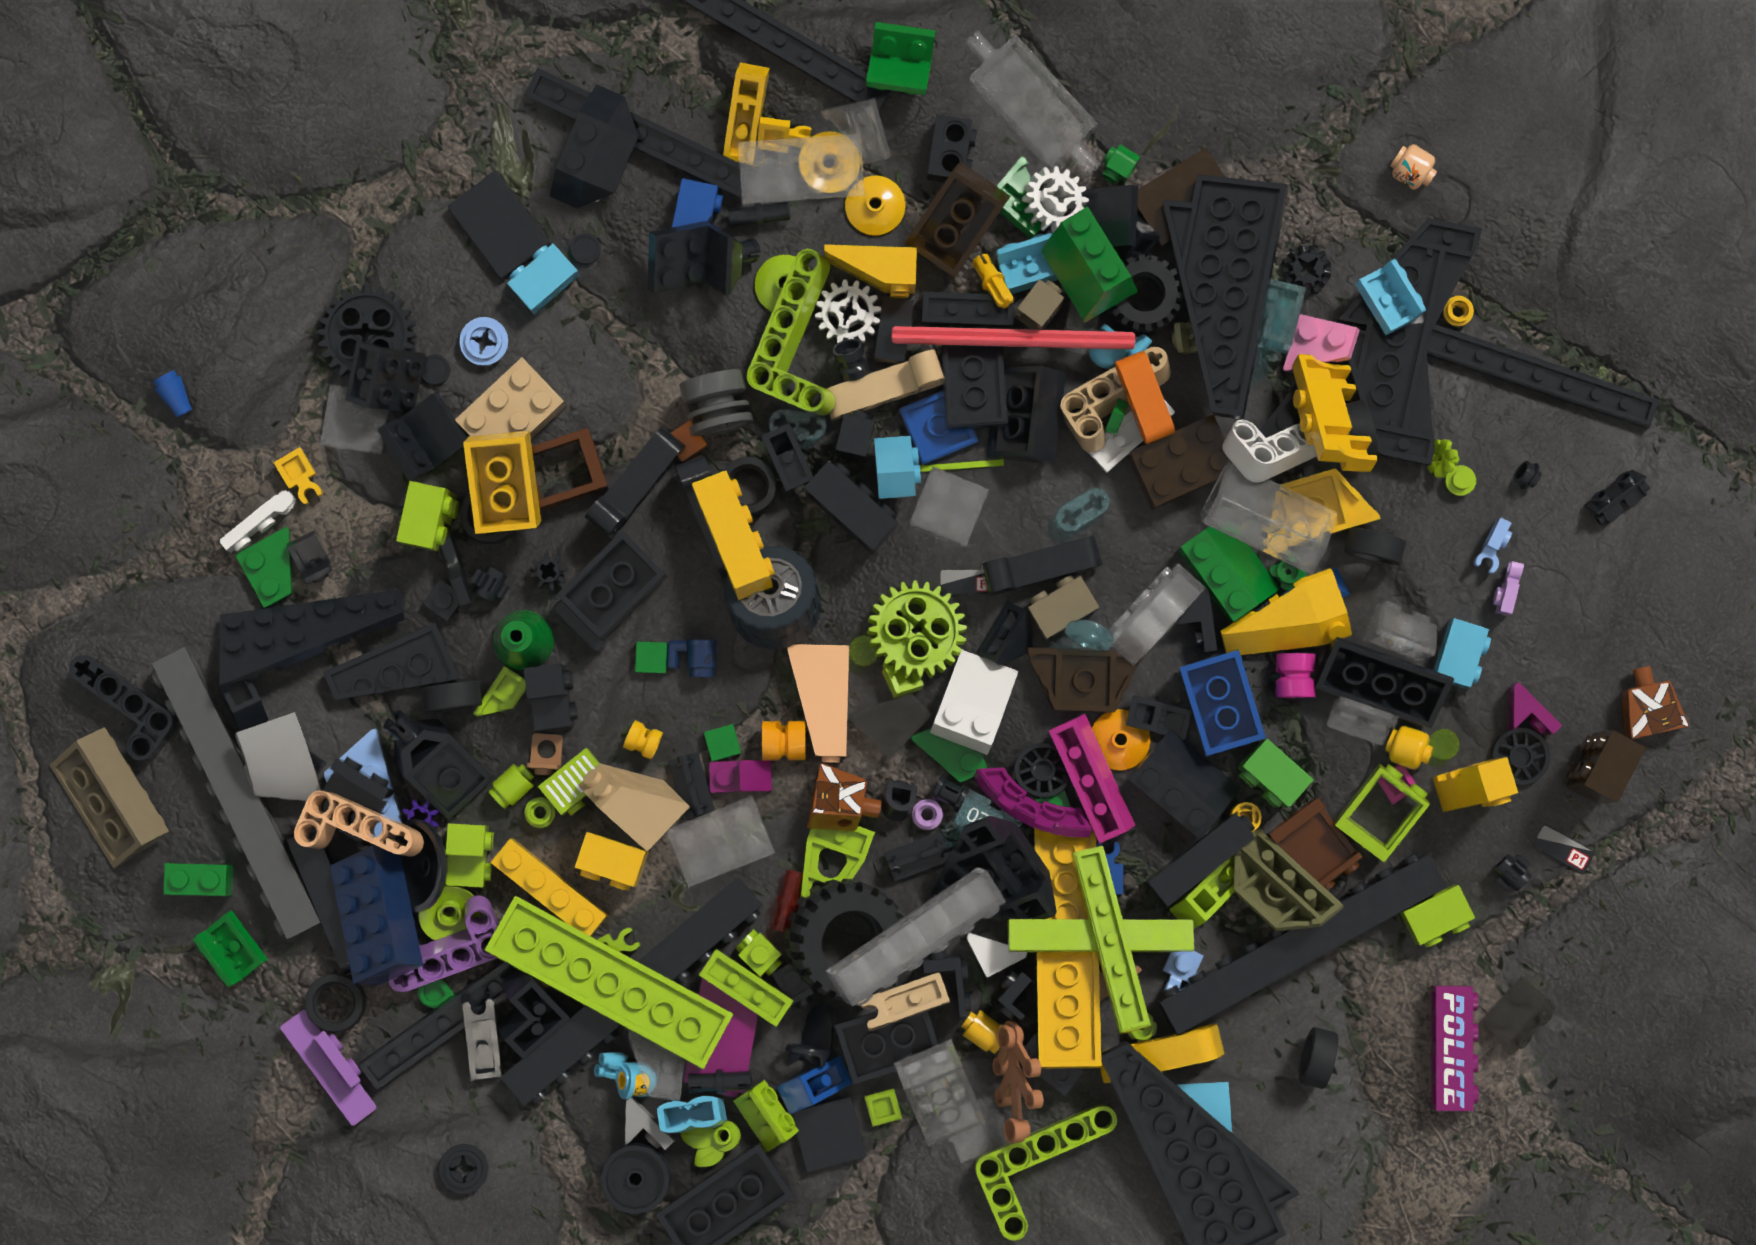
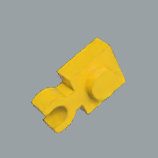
[274,447,323,505]

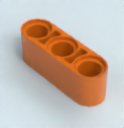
[1114,351,1175,445]

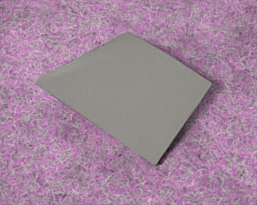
[235,712,320,801]

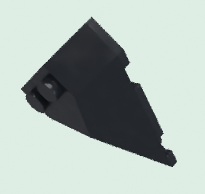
[926,816,1057,920]

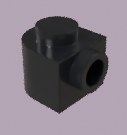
[881,780,918,821]

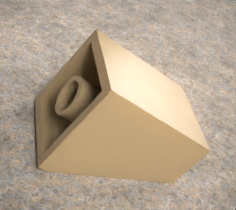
[578,763,690,852]

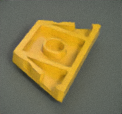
[1265,468,1380,553]

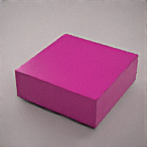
[1377,764,1416,805]

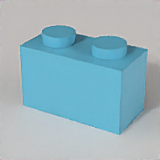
[507,243,580,315]
[874,436,921,499]
[1433,618,1491,689]

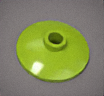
[755,255,812,312]
[418,886,480,940]

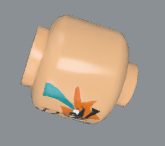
[1390,144,1437,190]

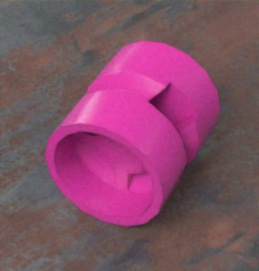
[1276,653,1316,698]

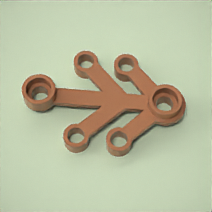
[992,1021,1044,1143]

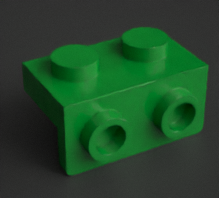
[193,910,268,988]

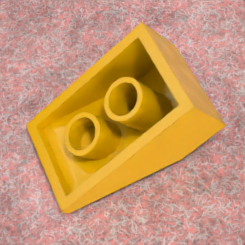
[824,245,917,299]

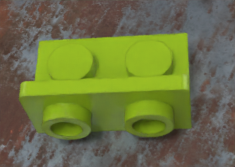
[733,1080,799,1152]

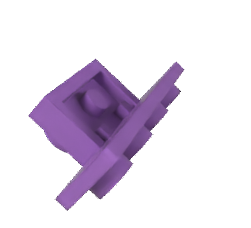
[280,1010,376,1126]

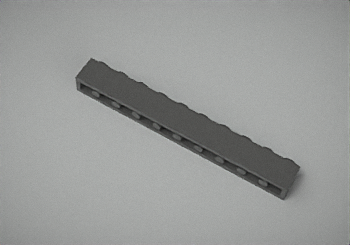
[151,647,322,939]

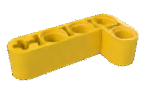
[1100,1023,1225,1083]

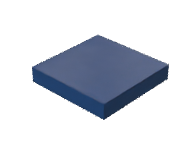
[899,390,979,465]

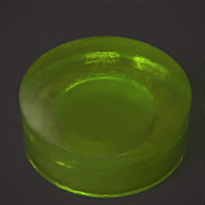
[849,635,879,666]
[1429,729,1459,760]

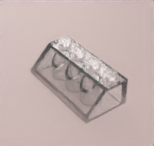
[1200,460,1338,575]

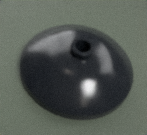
[394,819,448,913]

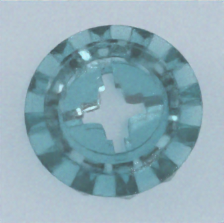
[1065,620,1114,651]

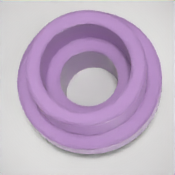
[912,799,943,830]

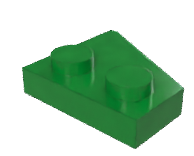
[235,526,293,608]

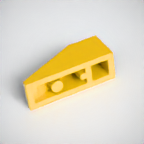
[723,62,770,165]

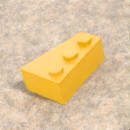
[1432,757,1518,812]

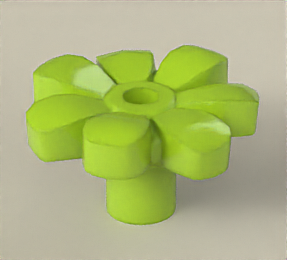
[1427,439,1459,478]

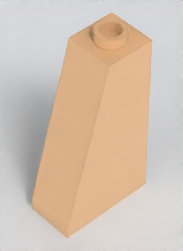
[787,644,849,763]

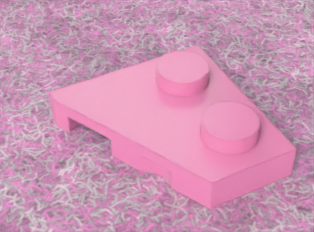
[1283,314,1360,373]

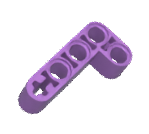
[389,896,499,992]

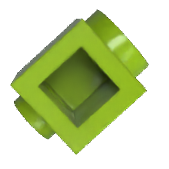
[735,929,783,976]

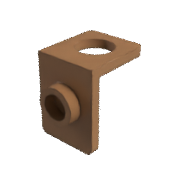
[527,733,563,776]

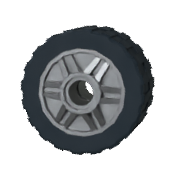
[724,546,822,650]

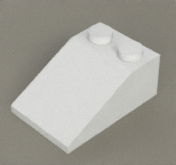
[930,649,1018,755]

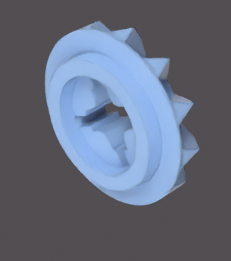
[459,317,508,366]

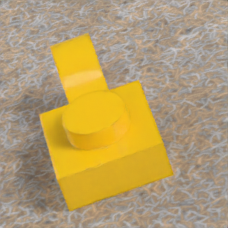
[757,117,811,153]

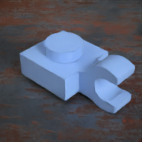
[1474,517,1512,574]
[1162,951,1203,992]

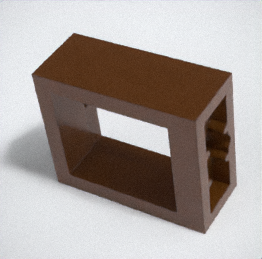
[532,428,609,511]

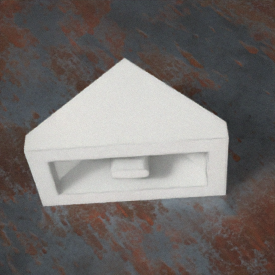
[966,932,1027,978]

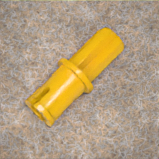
[972,254,1014,309]

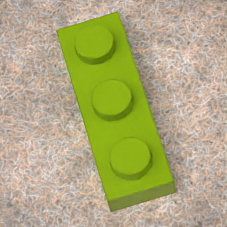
[699,949,794,1027]

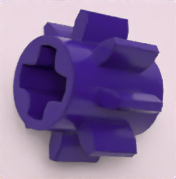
[402,800,440,827]

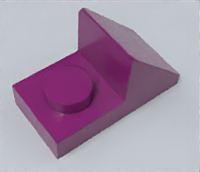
[1508,682,1562,735]
[709,760,772,793]

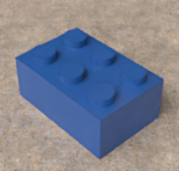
[1179,650,1266,756]

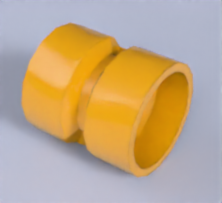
[762,721,806,761]

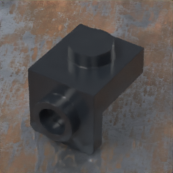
[287,531,332,584]

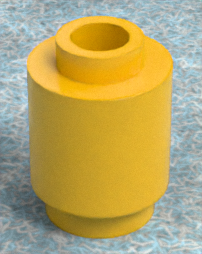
[961,1010,1001,1054]

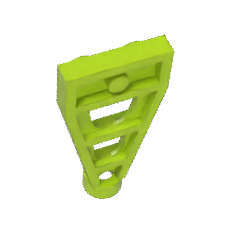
[801,826,875,898]

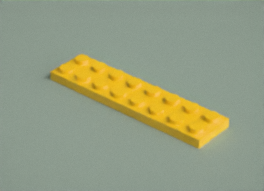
[1034,821,1102,1069]

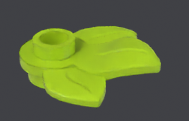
[680,1121,741,1167]

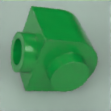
[1102,144,1141,185]

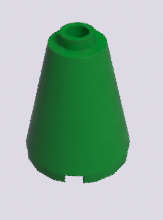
[493,610,554,671]

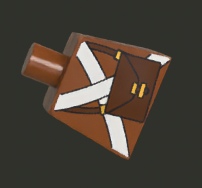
[1622,666,1689,739]
[807,763,882,831]

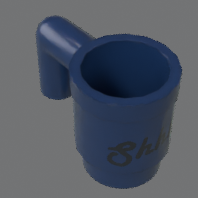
[666,640,717,677]

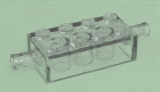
[965,30,1102,177]

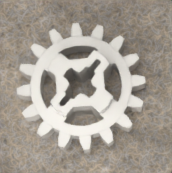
[1022,166,1089,233]
[815,279,881,344]

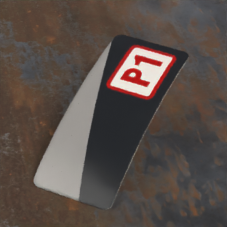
[940,570,987,595]
[1533,826,1594,874]

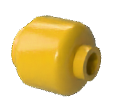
[1385,725,1434,770]

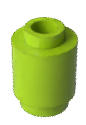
[489,763,534,809]

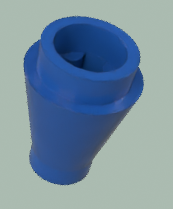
[153,370,192,418]

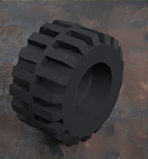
[1107,254,1183,335]

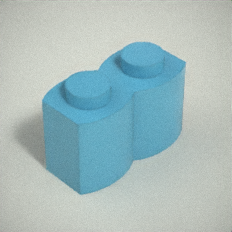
[657,1096,727,1133]

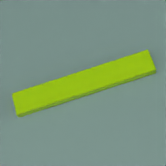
[1072,846,1151,1034]
[1007,919,1194,952]

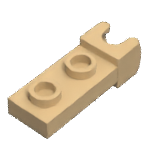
[859,972,950,1031]

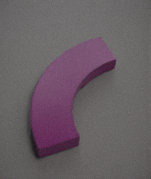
[974,767,1092,837]

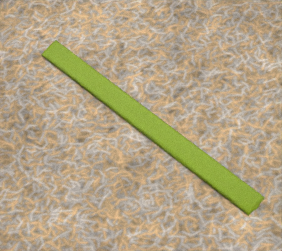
[920,459,1004,472]

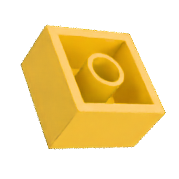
[575,832,649,891]

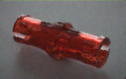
[772,869,803,933]

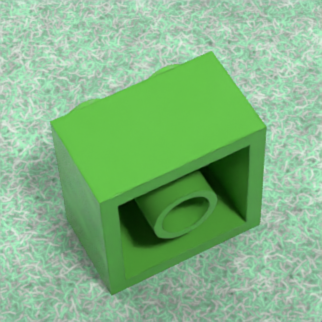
[1236,738,1314,808]

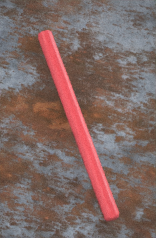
[891,326,1135,350]

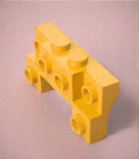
[1292,354,1378,472]

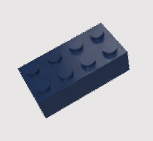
[330,845,423,985]

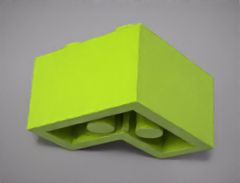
[396,481,460,552]
[446,823,494,887]

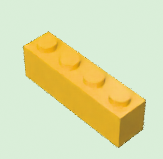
[692,470,775,600]
[490,838,609,937]

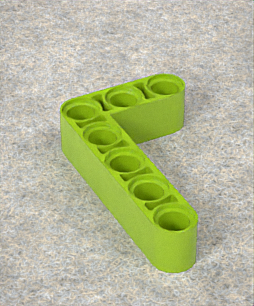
[747,249,835,416]
[975,1104,1117,1241]

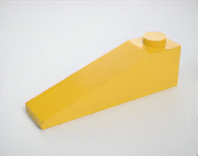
[1220,568,1352,655]

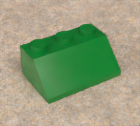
[1041,206,1138,323]
[1178,515,1280,624]

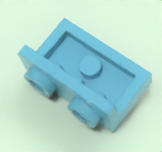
[996,233,1058,294]
[1355,259,1426,335]

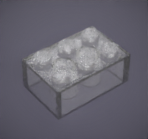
[1107,563,1206,666]
[667,796,775,888]
[894,1040,986,1146]

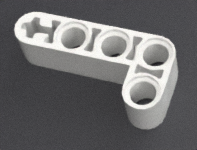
[1222,420,1317,483]

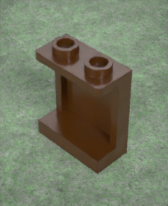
[1266,797,1363,890]

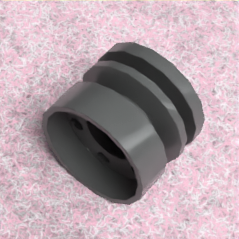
[679,369,753,436]

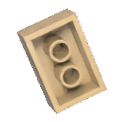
[455,357,567,439]

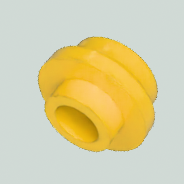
[1443,296,1474,327]

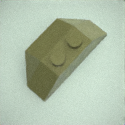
[1234,828,1343,931]

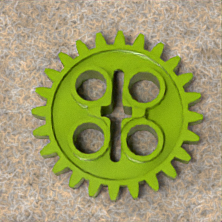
[867,580,967,680]

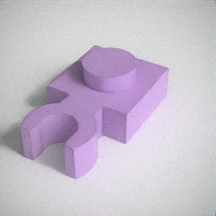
[1493,561,1524,616]

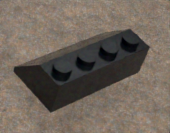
[1315,637,1454,729]

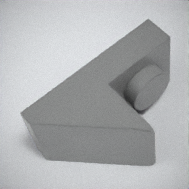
[625,1097,675,1150]

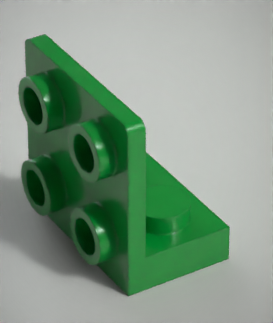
[866,22,936,95]

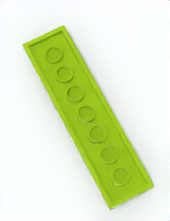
[485,896,733,1070]

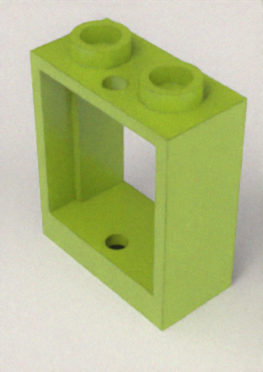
[1334,764,1430,863]

